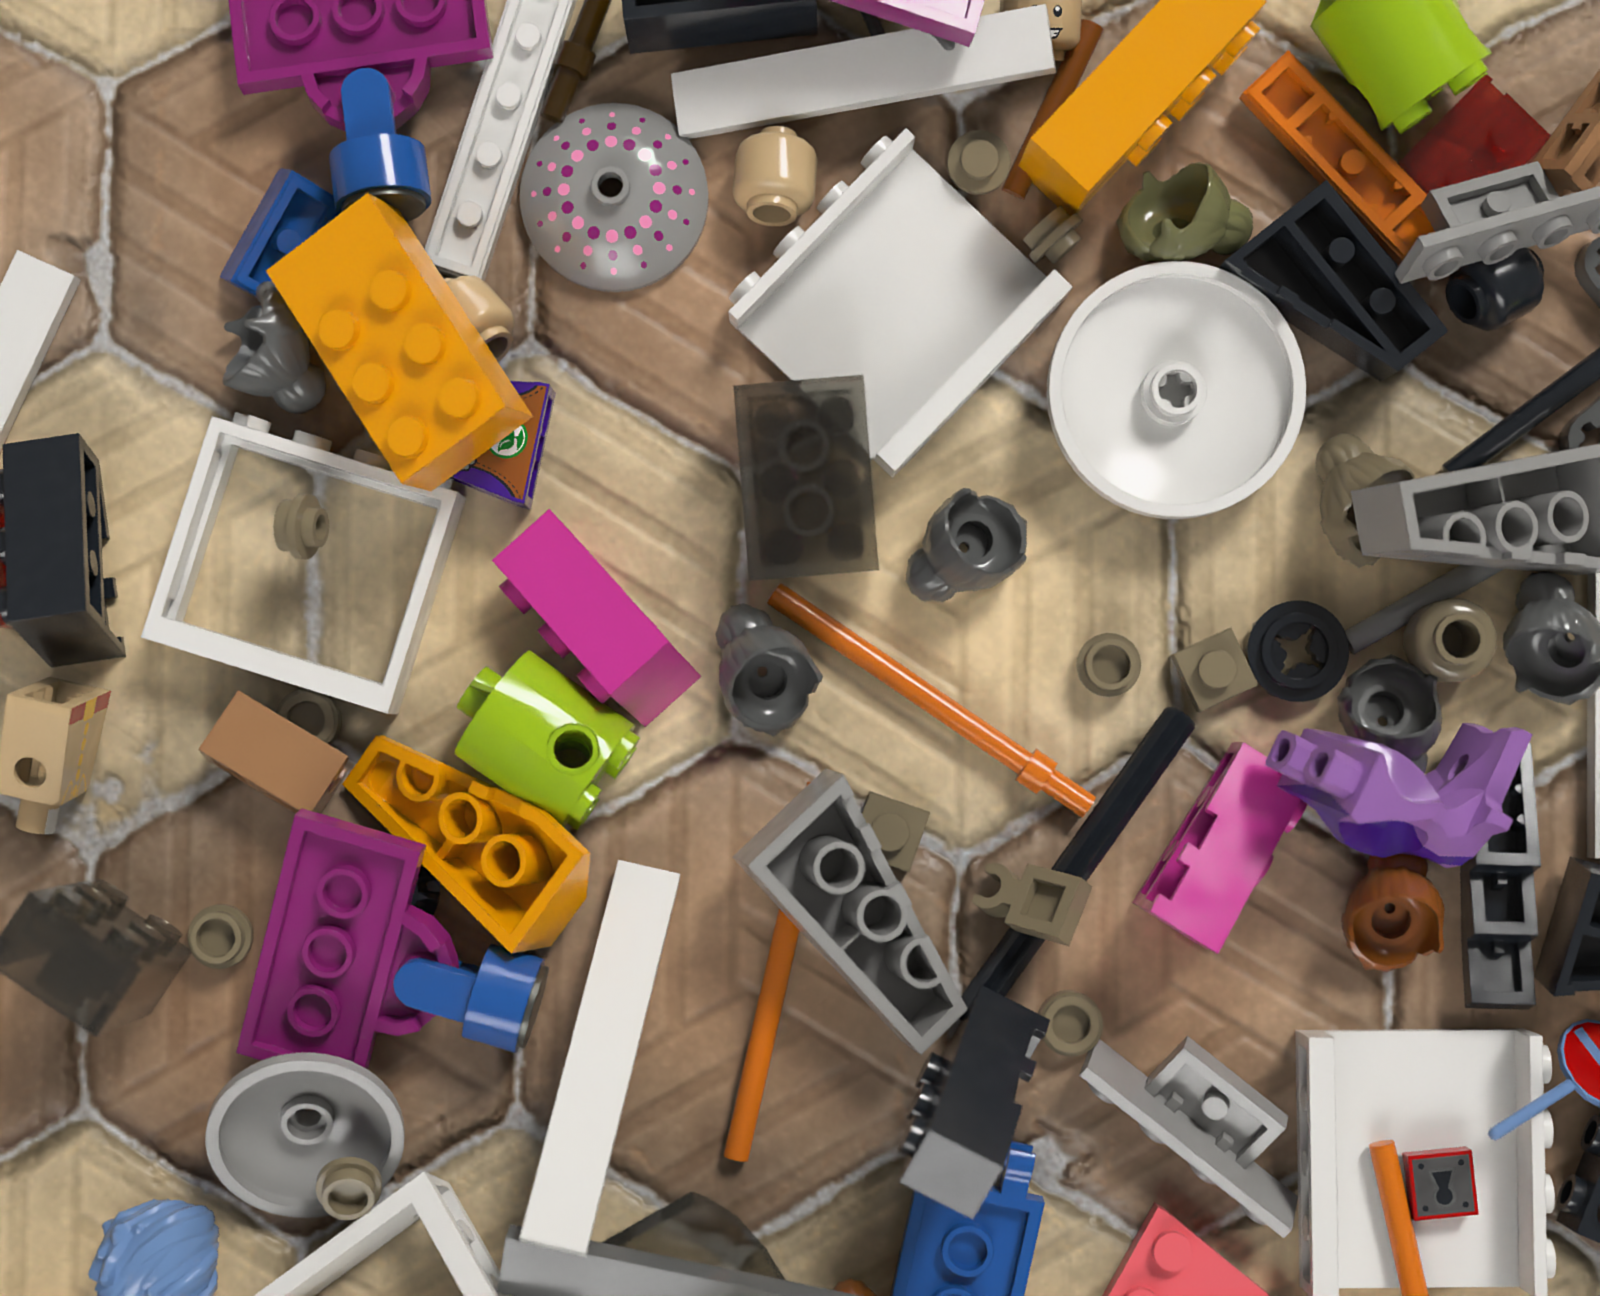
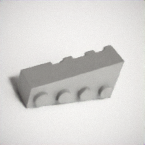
[1351,444,1600,575]
[732,768,968,1055]

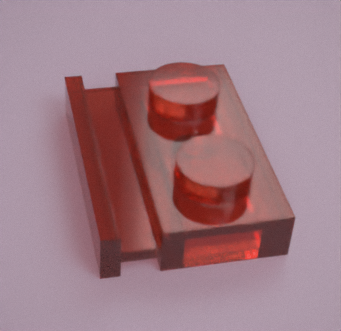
[1397,74,1551,194]

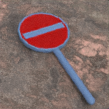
[1488,1019,1600,1140]

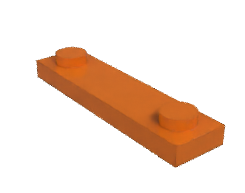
[1239,50,1435,266]

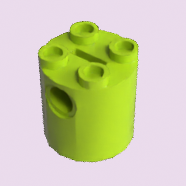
[1310,0,1492,134]
[454,650,640,830]

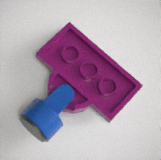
[228,0,494,222]
[236,808,549,1070]

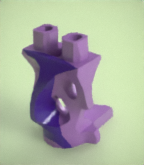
[1266,723,1533,868]

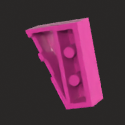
[492,509,702,727]
[1132,742,1307,954]

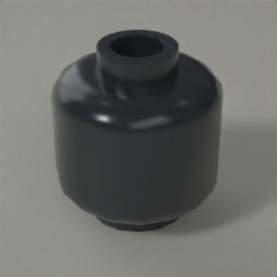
[1445,247,1544,331]

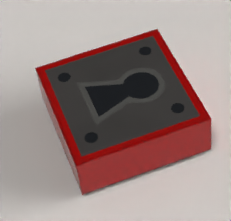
[1402,1146,1479,1221]

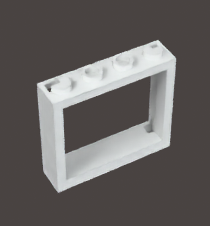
[141,412,466,715]
[254,1171,512,1296]

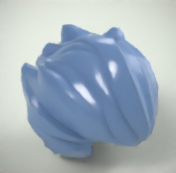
[88,1199,220,1296]

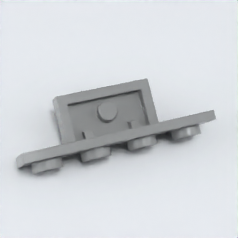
[1395,161,1600,284]
[1079,1036,1298,1238]

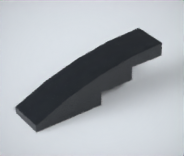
[1460,743,1541,1010]

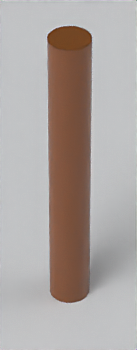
[1002,19,1103,200]

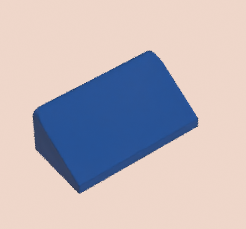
[220,168,338,298]

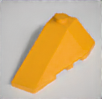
[342,735,591,954]

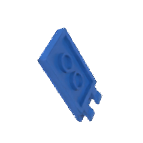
[890,1141,1045,1296]

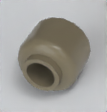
[1403,598,1497,682]

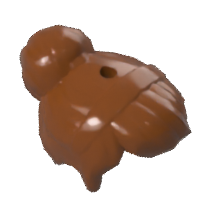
[1341,854,1445,973]

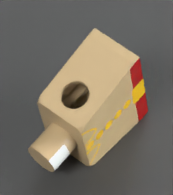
[0,677,111,834]

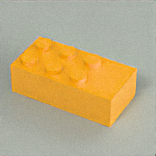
[1018,0,1266,216]
[266,193,533,492]

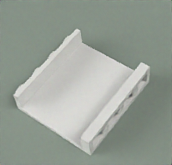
[728,128,1073,478]
[1295,1028,1556,1296]

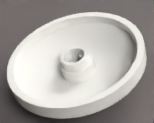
[1047,261,1306,519]

